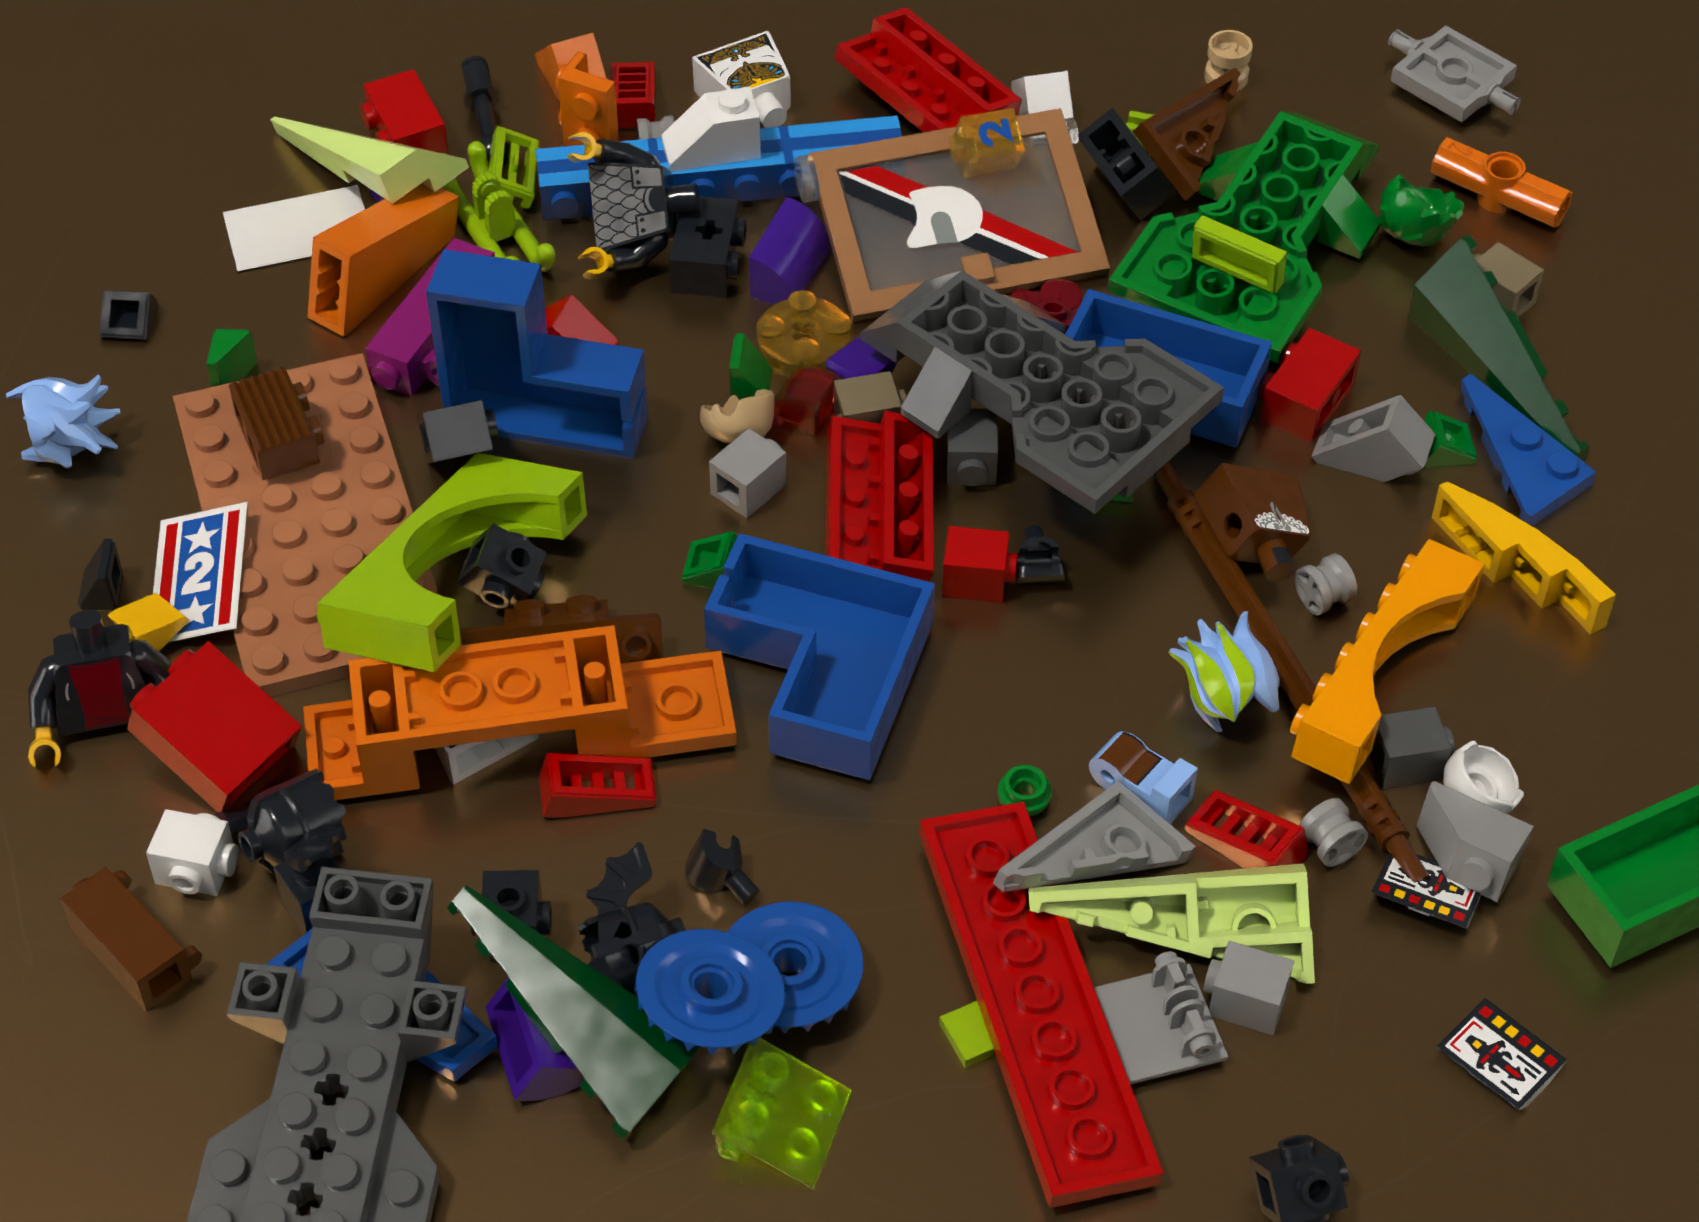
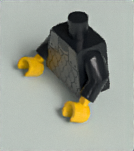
[567,132,701,280]

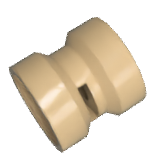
[1204,30,1253,91]

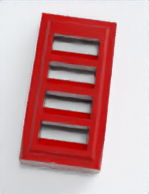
[610,62,656,129]
[539,753,657,818]
[1185,789,1309,869]

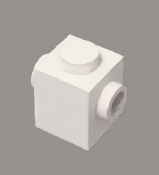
[146,809,239,896]

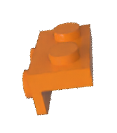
[555,51,619,146]

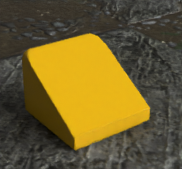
[107,593,189,651]

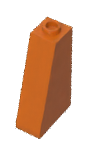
[307,183,459,337]

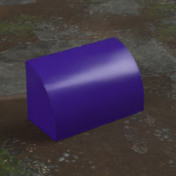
[749,197,830,310]
[485,977,584,1101]

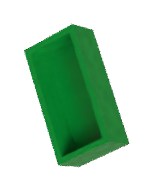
[1546,785,1699,968]

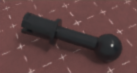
[461,56,509,166]

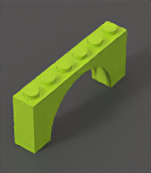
[317,453,587,672]

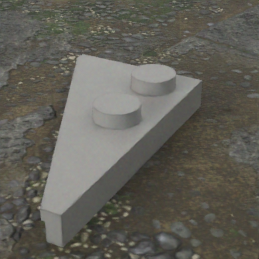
[993,781,1196,892]

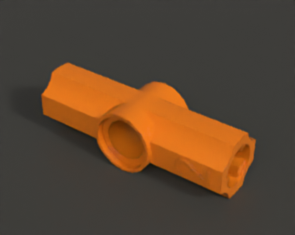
[1430,137,1573,228]

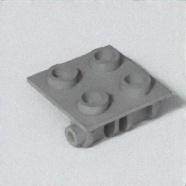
[1094,951,1229,1084]

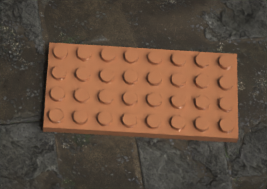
[172,353,439,697]

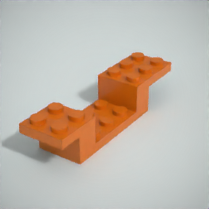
[303,625,737,800]

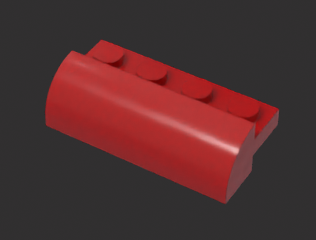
[835,7,1022,155]
[825,411,934,582]

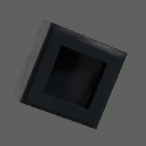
[99,290,157,341]
[78,539,123,611]

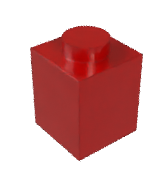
[942,526,1018,603]

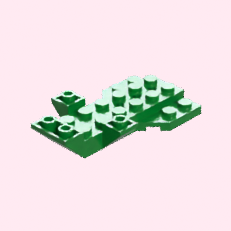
[1108,111,1380,363]

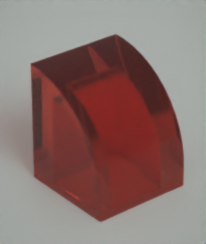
[773,368,837,440]

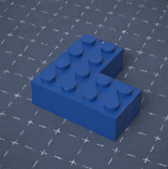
[426,249,648,459]
[1065,289,1272,448]
[704,533,935,780]

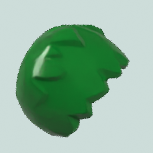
[1378,174,1464,247]

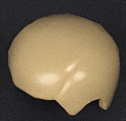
[700,389,775,444]

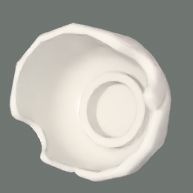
[1443,740,1524,814]

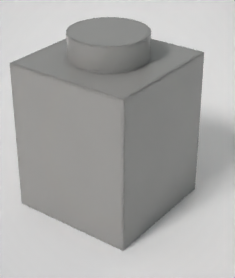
[709,428,787,518]
[1203,941,1294,1035]

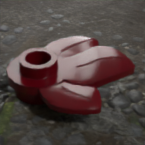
[1011,279,1082,334]

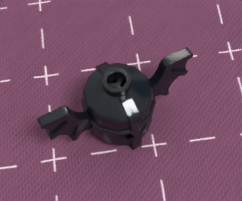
[214,769,347,876]
[578,842,686,997]

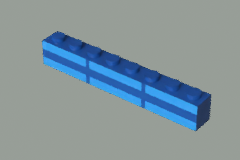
[536,116,906,220]

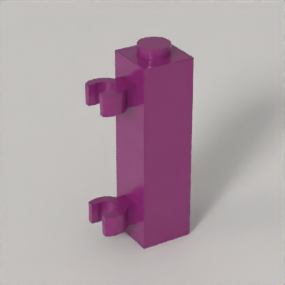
[365,238,495,396]

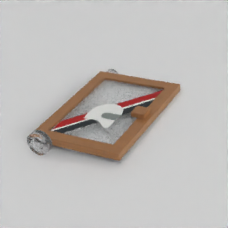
[794,108,1110,322]

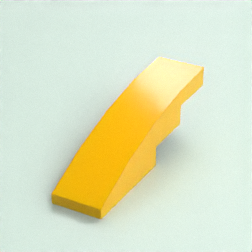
[1432,481,1616,635]

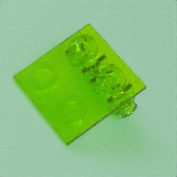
[712,1038,852,1188]

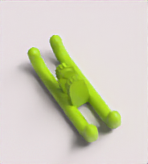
[441,141,556,273]

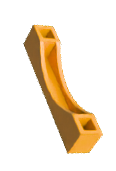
[1290,539,1485,784]

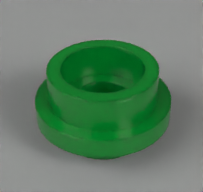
[998,765,1052,816]

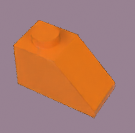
[535,33,607,101]

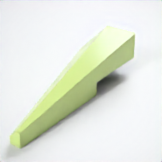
[270,117,469,204]
[1029,863,1315,984]

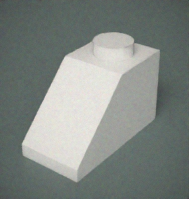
[662,86,761,172]

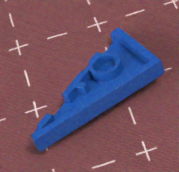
[1461,373,1596,526]

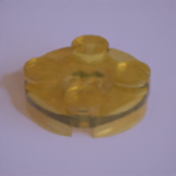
[756,290,852,378]

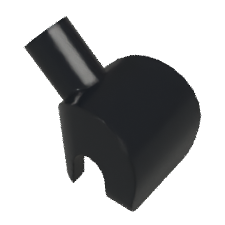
[1015,525,1065,584]
[685,829,760,905]

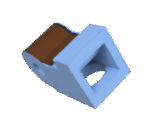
[1088,731,1198,824]

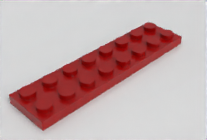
[918,802,1164,1208]

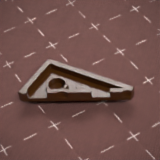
[1132,67,1241,201]

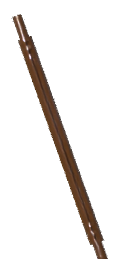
[1153,461,1431,883]

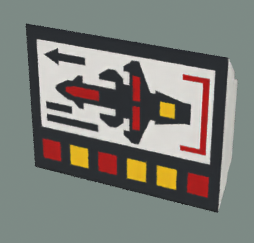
[1371,853,1481,929]
[1436,998,1567,1110]

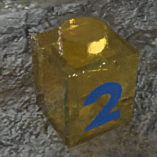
[949,108,1025,178]

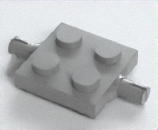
[1388,25,1521,122]

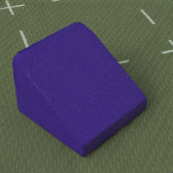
[825,336,897,379]

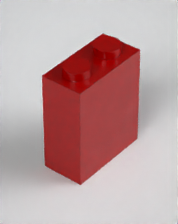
[127,641,302,813]

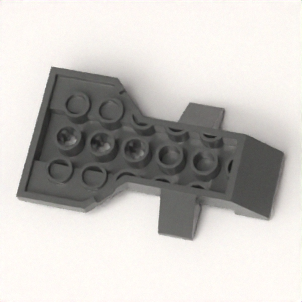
[860,270,1224,514]
[187,867,467,1222]

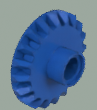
[728,902,863,1033]
[634,929,785,1055]

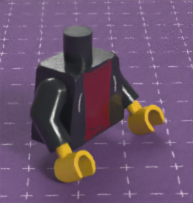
[28,610,171,768]

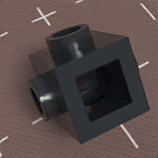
[457,523,546,609]
[471,870,552,958]
[1249,1135,1349,1222]

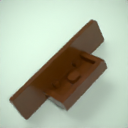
[459,595,663,664]

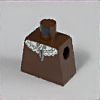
[1194,463,1311,581]

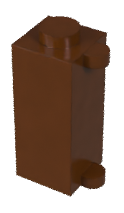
[60,867,202,1012]

